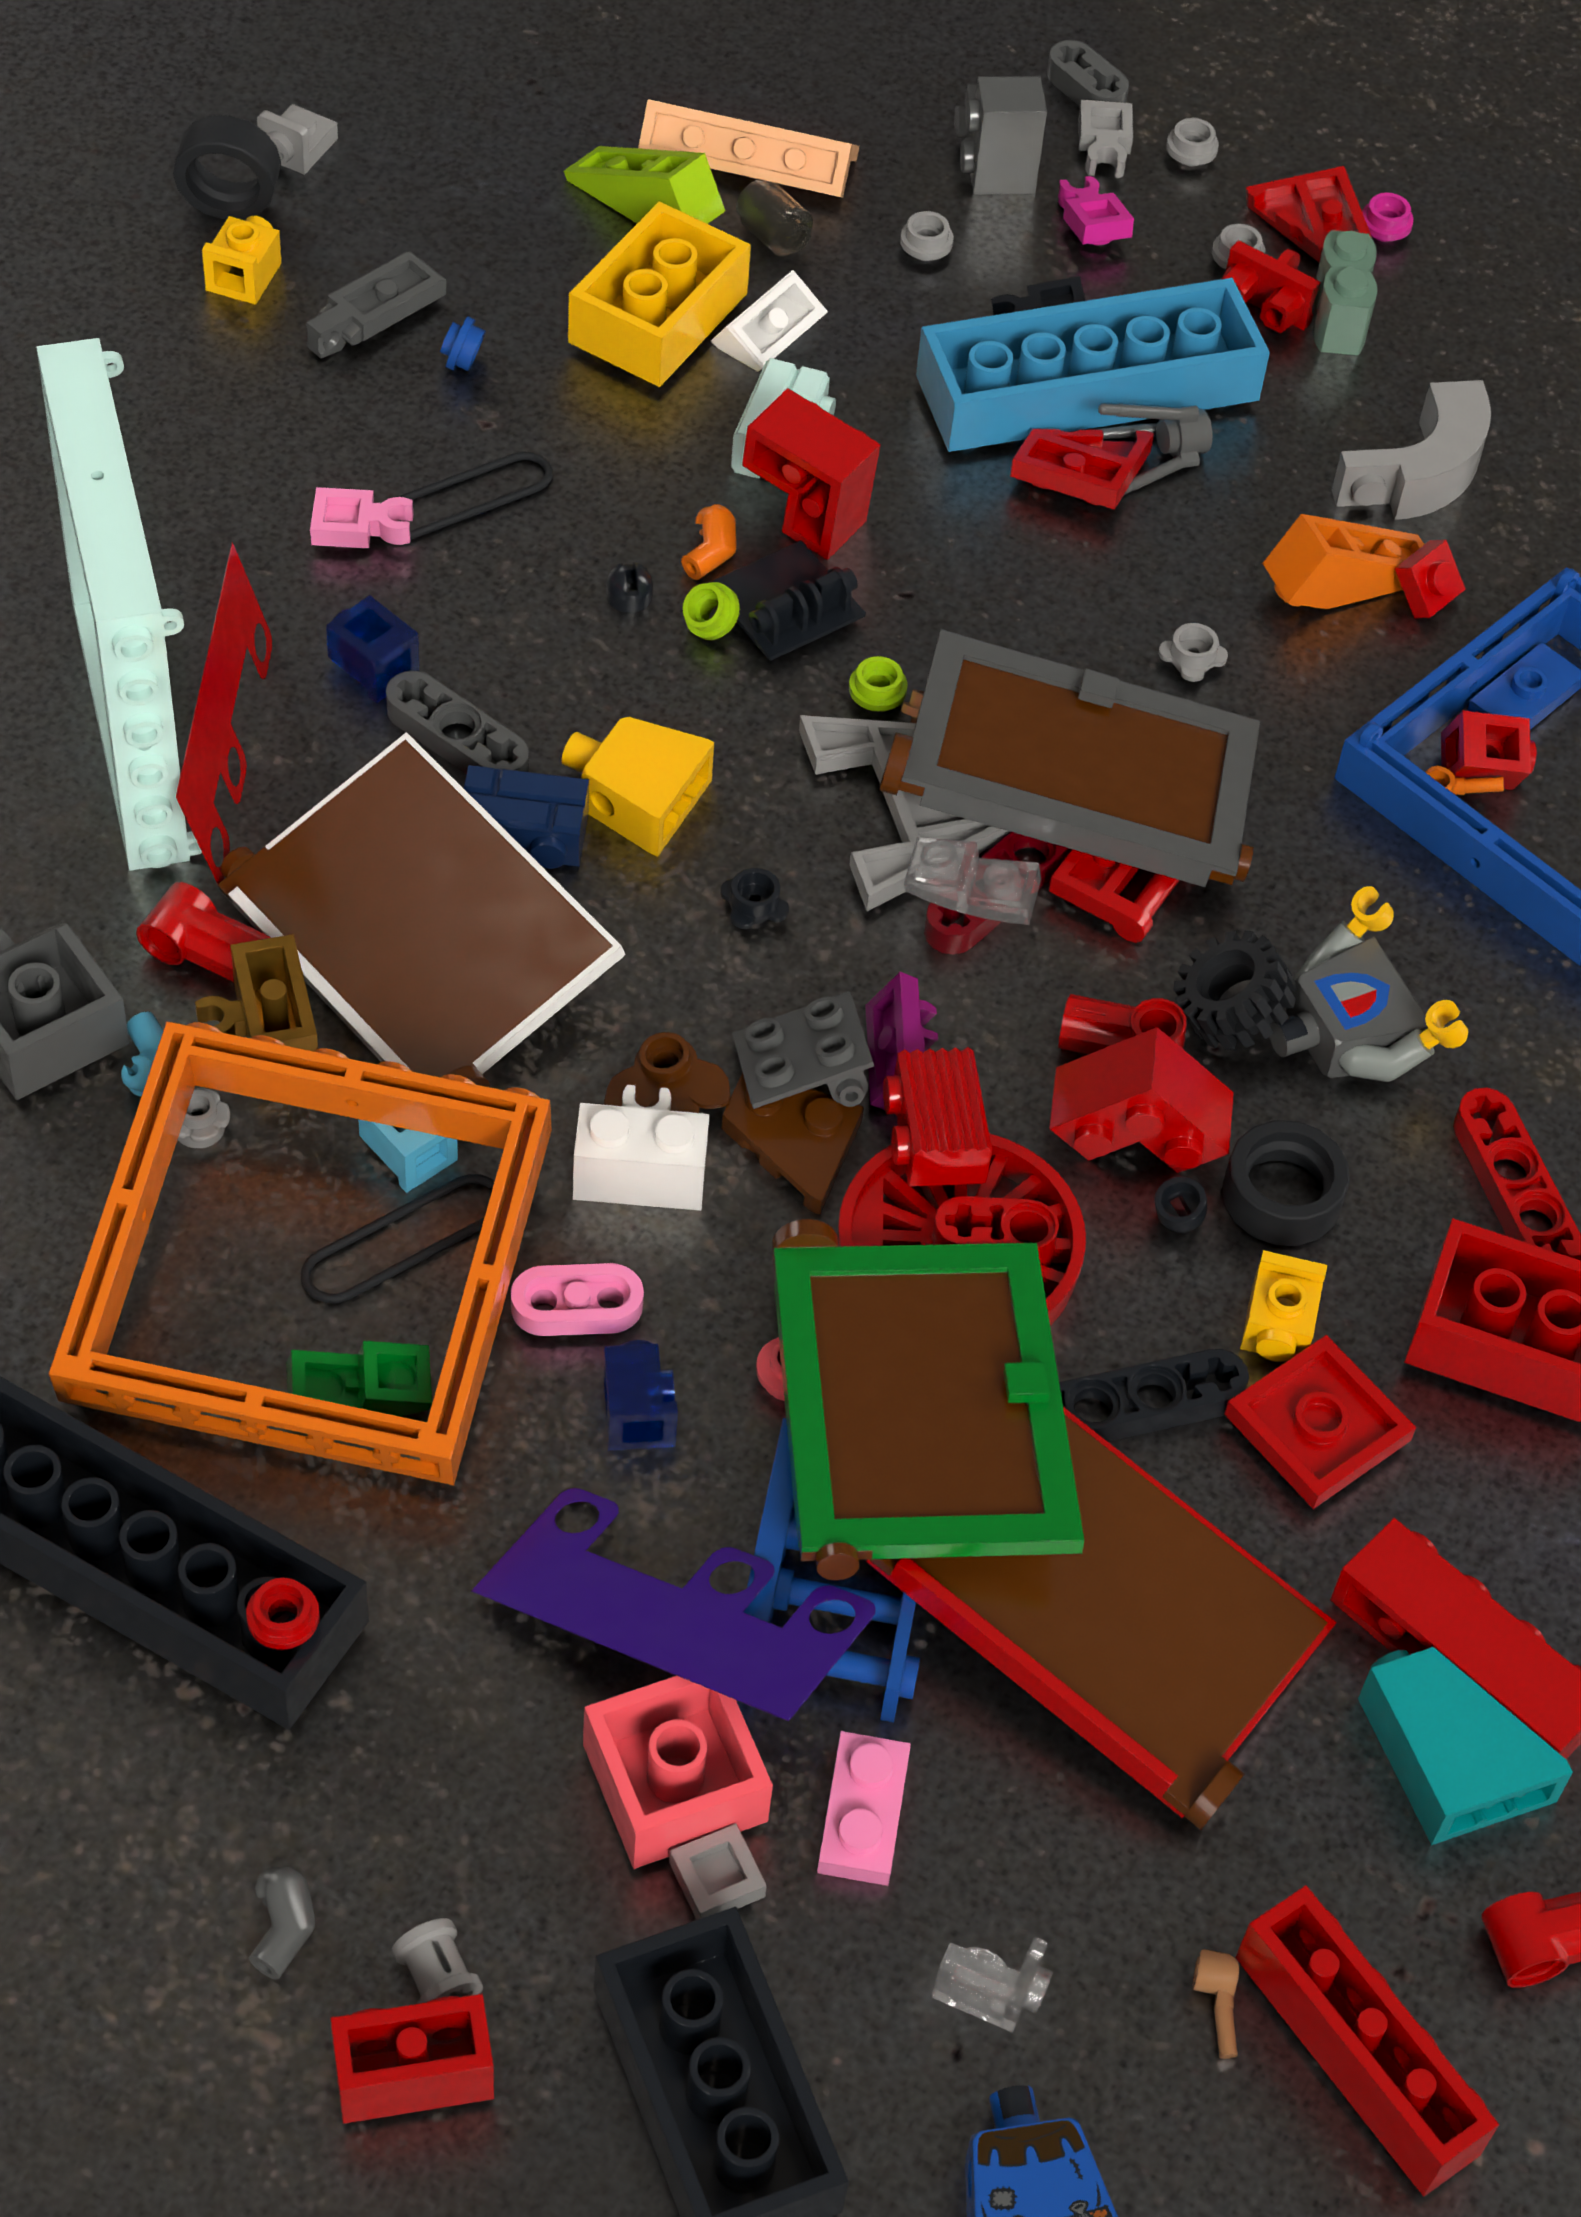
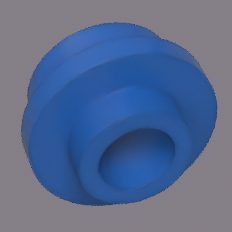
[440,316,486,371]

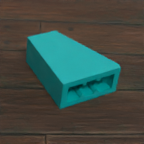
[1358,1647,1573,1845]

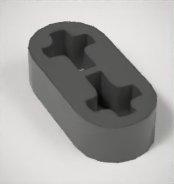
[1047,40,1129,106]

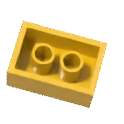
[568,201,751,387]

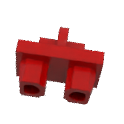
[1221,240,1321,333]

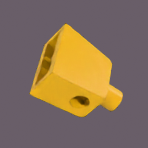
[561,717,714,857]

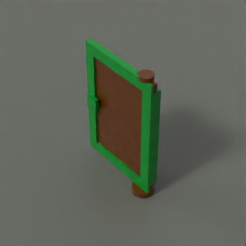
[772,1219,1085,1580]

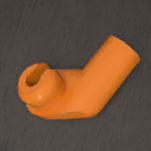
[681,504,736,580]

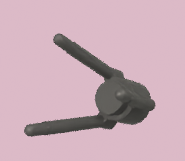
[1097,403,1213,495]

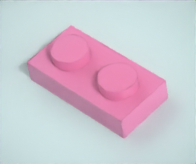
[817,1731,911,1886]

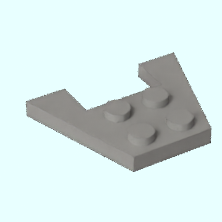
[799,715,1010,911]

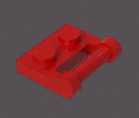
[1049,849,1180,943]

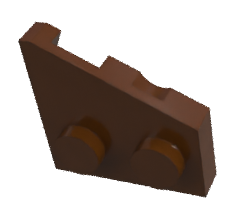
[722,1072,864,1215]

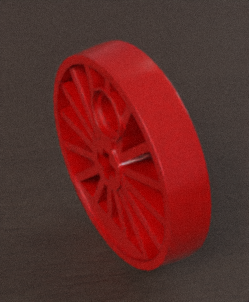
[838,1134,1086,1326]

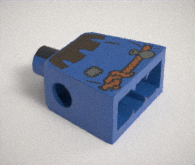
[965,2085,1118,2217]

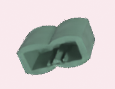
[1313,230,1377,356]

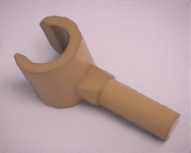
[1192,1949,1239,2059]

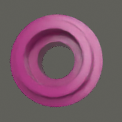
[1362,193,1414,242]

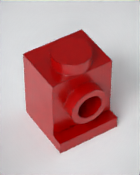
[1441,710,1537,790]

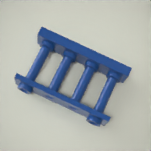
[743,1418,920,1723]

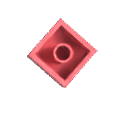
[583,1676,773,1869]

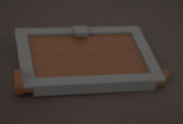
[879,629,1260,887]

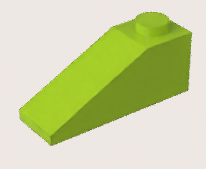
[563,146,725,224]

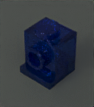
[326,595,420,703]
[603,1340,678,1450]

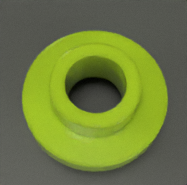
[683,582,740,640]
[849,656,908,711]

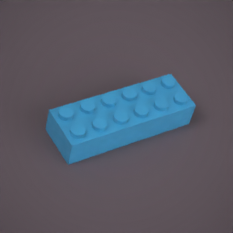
[916,278,1270,452]

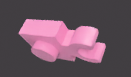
[310,487,413,548]

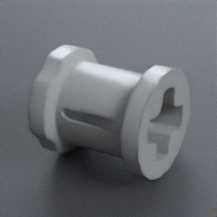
[392,1918,483,2004]

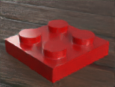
[1224,1334,1416,1509]

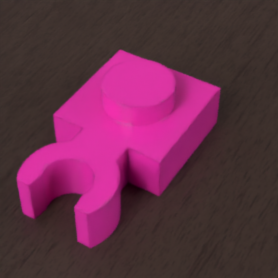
[1058,176,1134,245]

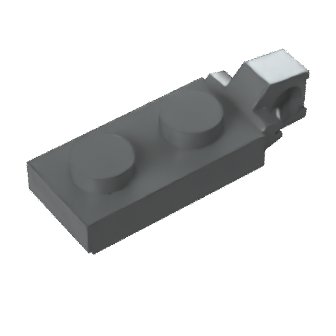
[306,250,446,359]

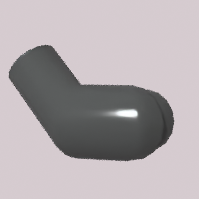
[249,1866,316,1980]

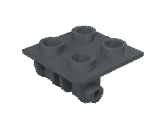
[732,991,874,1109]

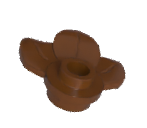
[604,1032,730,1113]

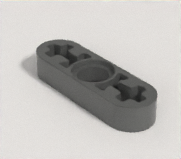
[386,671,529,774]

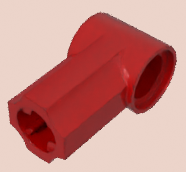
[136,882,271,982]
[1058,994,1186,1054]
[1481,1891,1581,1988]

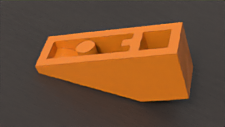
[1262,514,1424,609]

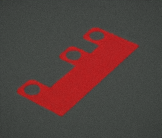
[176,542,272,884]

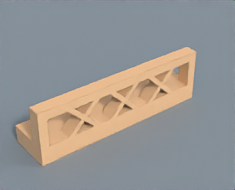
[638,99,860,197]

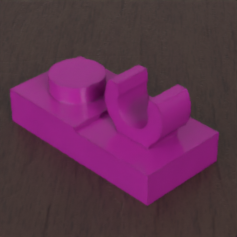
[865,972,938,1110]

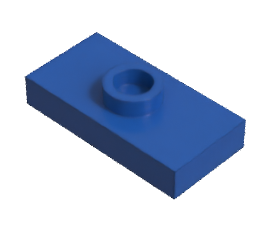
[1467,642,1581,730]

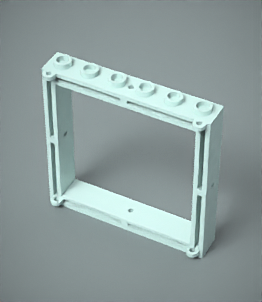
[36,338,202,871]

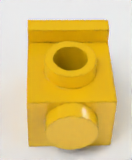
[202,216,282,305]
[1240,1250,1327,1362]

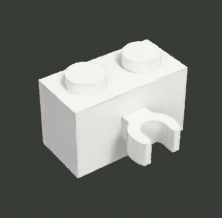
[573,1085,709,1211]

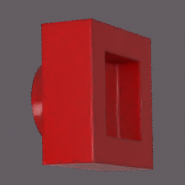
[1394,539,1465,618]

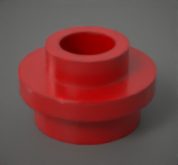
[246,1578,320,1650]

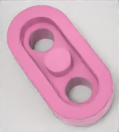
[511,1263,644,1336]

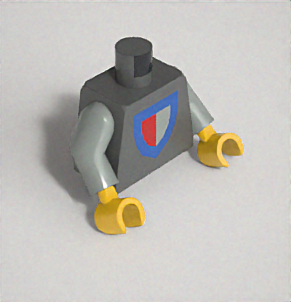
[1269,886,1468,1082]

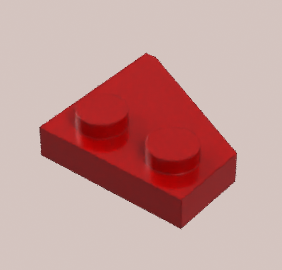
[1246,166,1372,262]
[1010,429,1154,510]

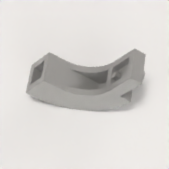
[1331,380,1491,520]

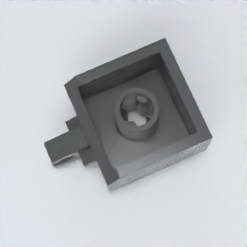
[0,923,130,1101]

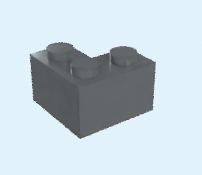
[955,76,1047,195]

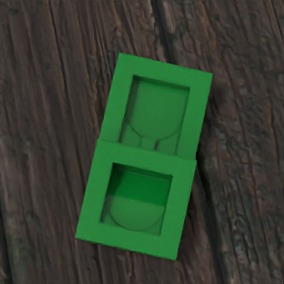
[286,1341,432,1416]

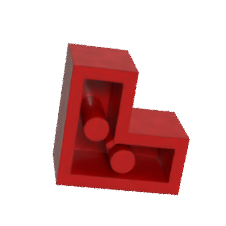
[742,388,881,560]
[1049,1027,1234,1173]

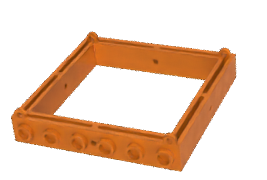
[49,1021,552,1485]

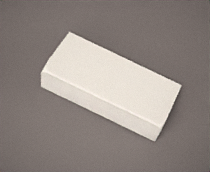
[711,270,828,372]

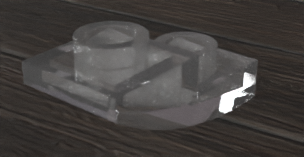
[904,837,1041,925]

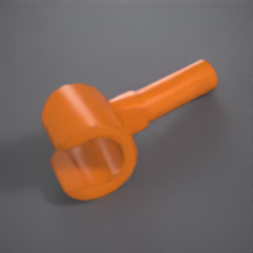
[1425,765,1504,795]

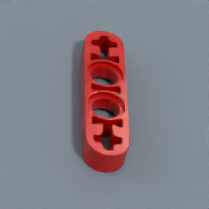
[1453,1088,1581,1260]

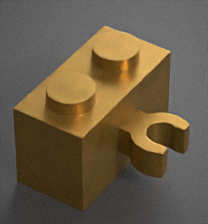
[195,934,318,1051]

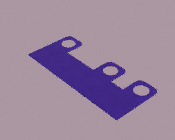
[471,1488,876,1721]

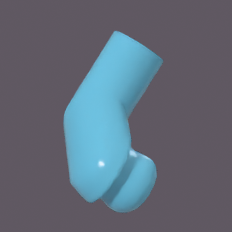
[121,1011,164,1096]

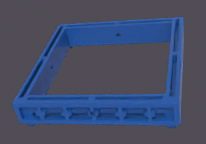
[1334,567,1581,967]

